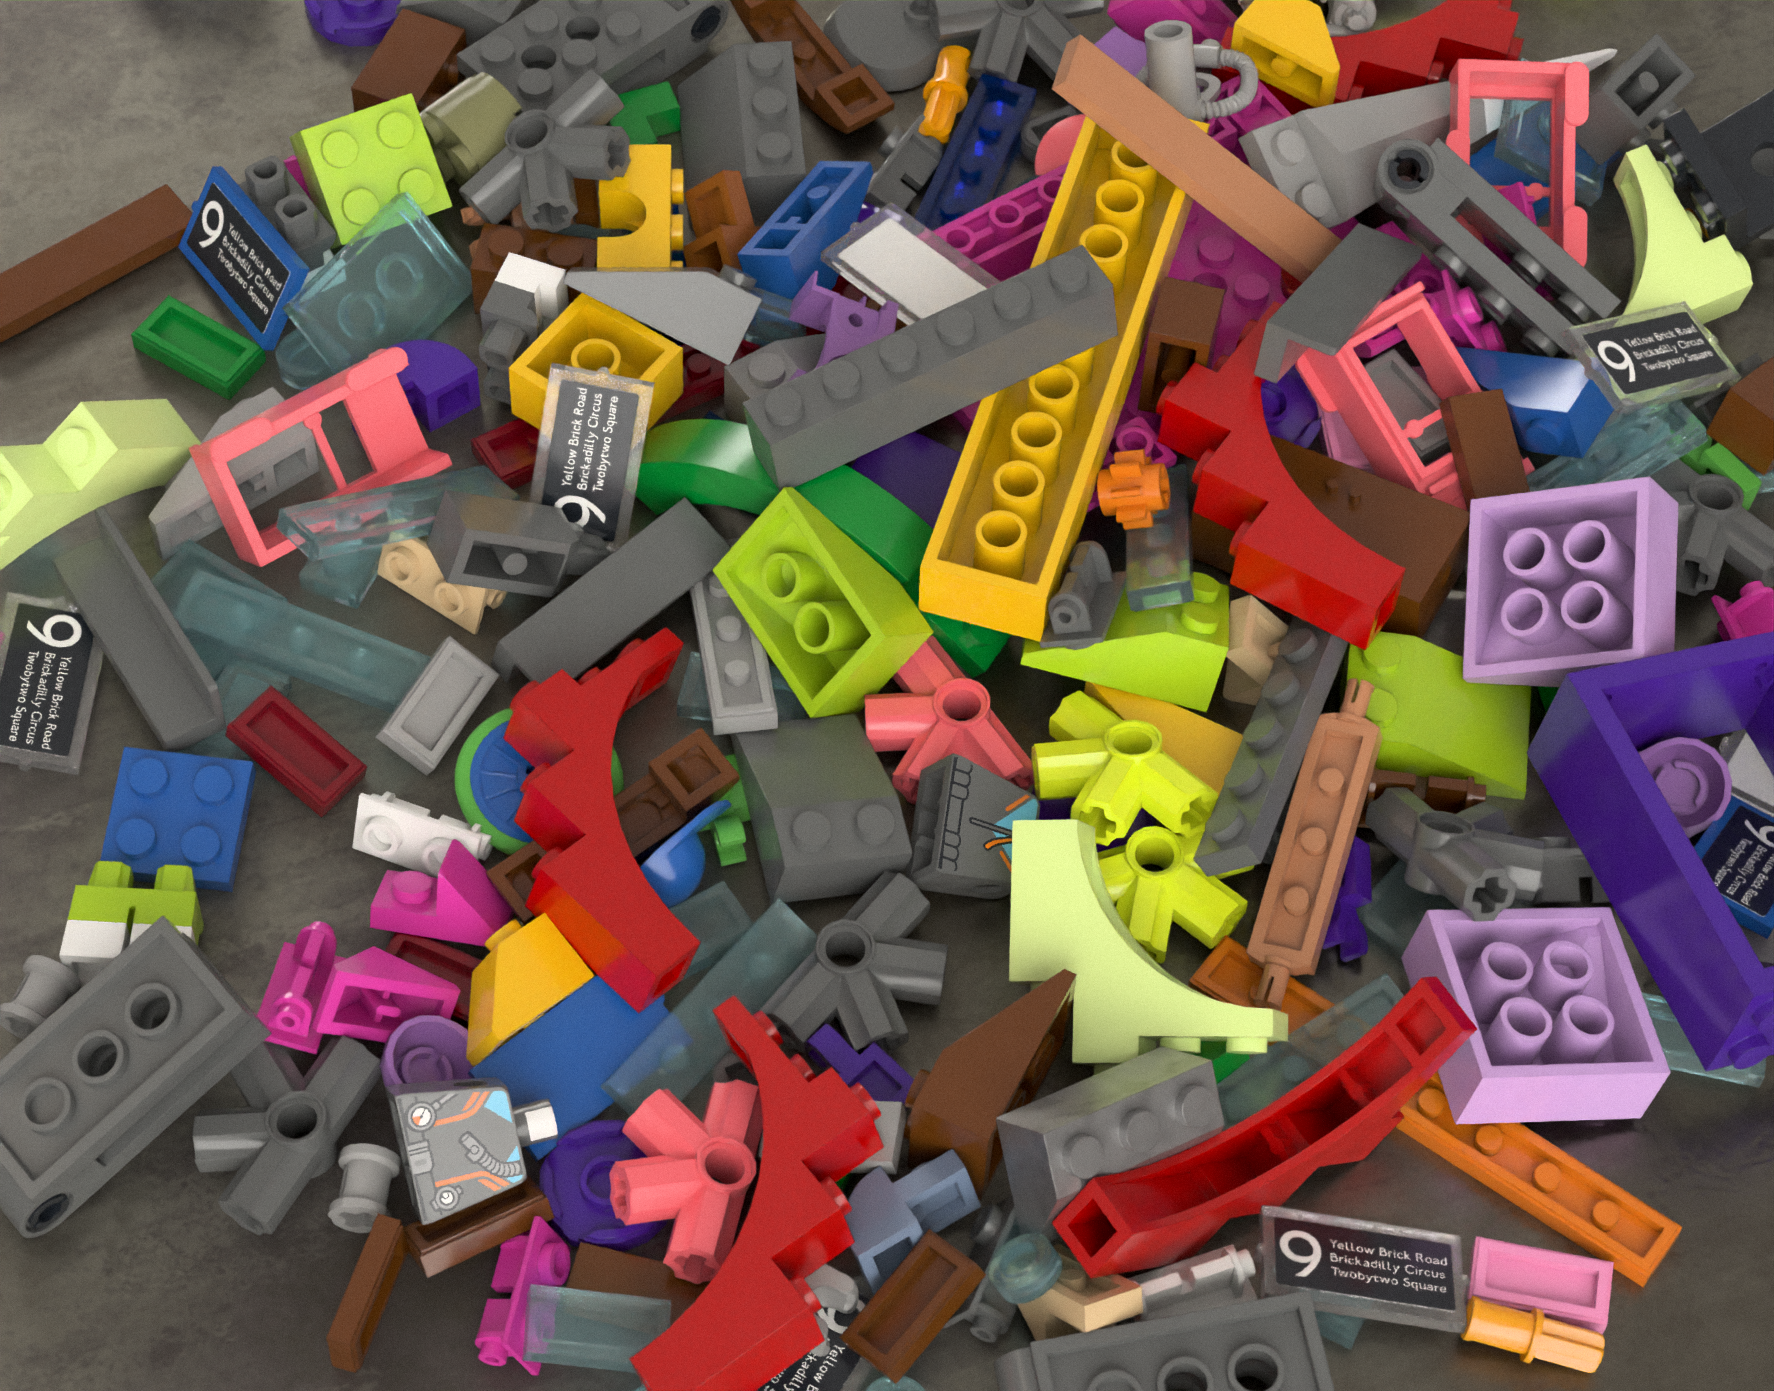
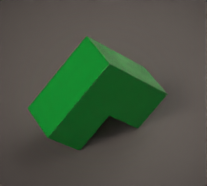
[605,81,680,145]

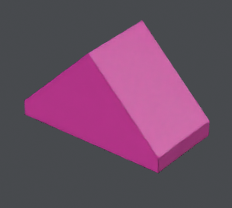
[312,946,460,1043]

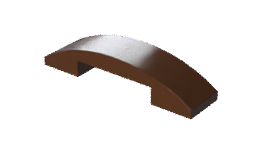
[730,0,895,134]
[486,727,740,926]

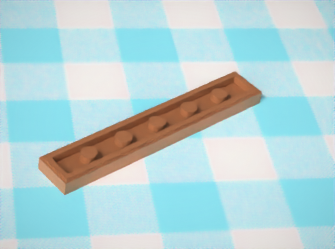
[1052,34,1342,284]

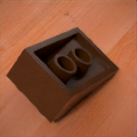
[903,969,1077,1201]

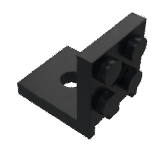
[1659,89,1774,251]

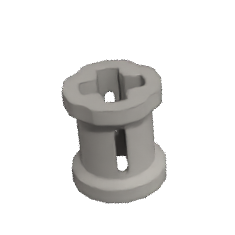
[0,955,81,1039]
[328,1143,401,1233]

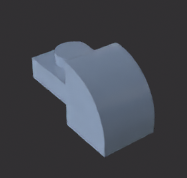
[844,1149,981,1295]

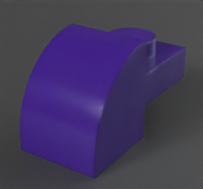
[351,340,481,436]

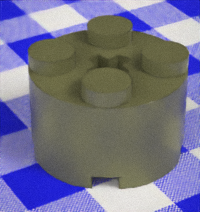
[419,72,522,206]

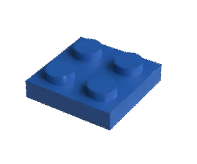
[100,747,256,892]

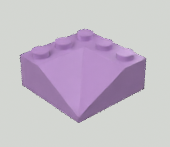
[1463,477,1678,687]
[1401,907,1671,1124]

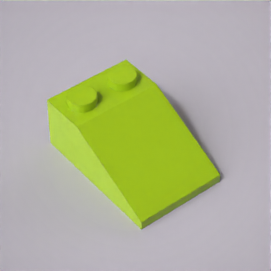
[713,487,934,718]
[1020,570,1229,712]
[1338,632,1531,800]

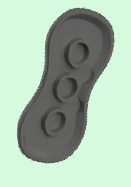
[823,0,1028,92]

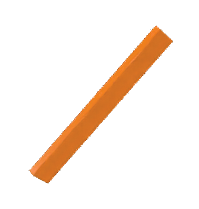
[1188,935,1683,1287]

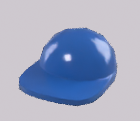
[640,800,732,909]

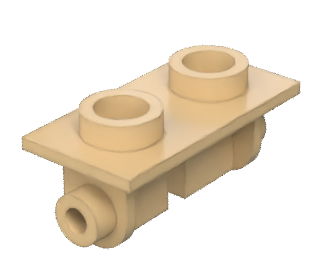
[377,522,507,635]

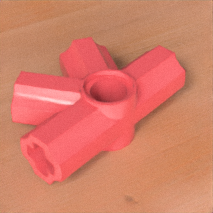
[865,636,1034,805]
[609,1079,763,1284]

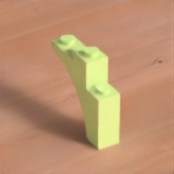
[1573,144,1753,412]
[0,399,201,570]
[1009,819,1288,1075]

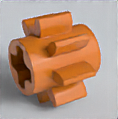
[1097,449,1170,530]

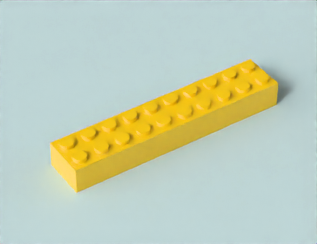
[919,116,1209,642]

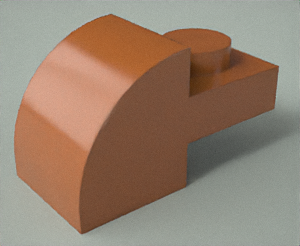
[683,170,761,273]

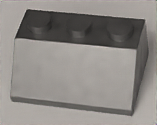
[996,1046,1224,1250]

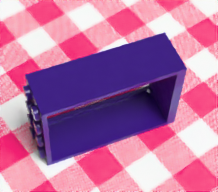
[1527,631,1774,1072]

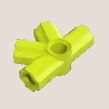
[1031,690,1218,846]
[1097,826,1254,963]

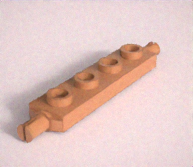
[1246,678,1383,1011]

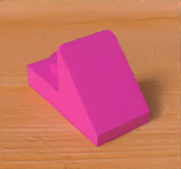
[370,839,514,947]

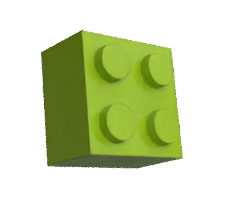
[289,93,453,249]

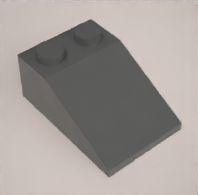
[730,714,913,904]

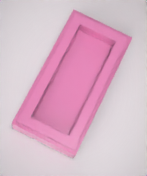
[1465,1236,1614,1335]

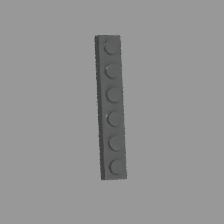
[1193,615,1349,877]

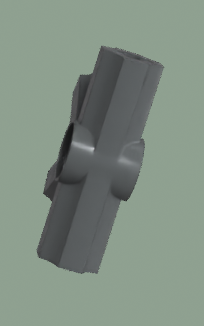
[927,0,1104,90]
[459,69,631,233]
[1636,448,1774,596]
[1365,787,1544,922]
[760,870,949,1055]
[193,1035,382,1236]

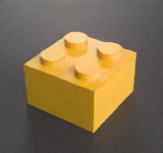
[508,293,683,450]

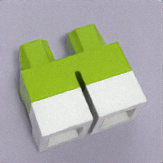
[59,861,204,988]

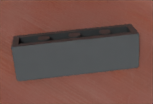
[1254,223,1423,384]
[491,497,732,684]
[52,506,227,753]

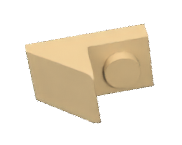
[1223,594,1289,705]
[1002,1244,1143,1341]

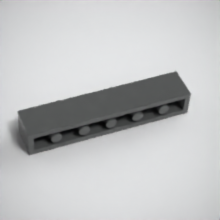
[742,245,1118,492]

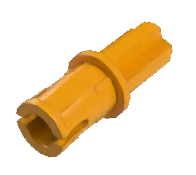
[918,45,972,145]
[1461,1296,1605,1373]

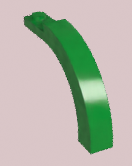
[624,419,1012,678]

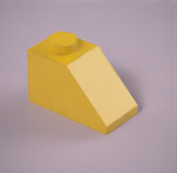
[1231,0,1340,108]
[466,913,595,1067]

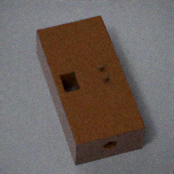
[1191,434,1470,639]

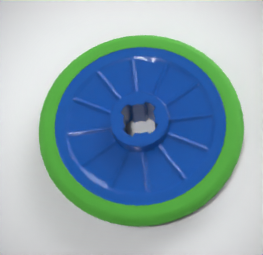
[455,708,624,855]

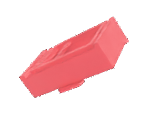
[1445,59,1589,267]
[1295,281,1535,511]
[188,347,453,567]

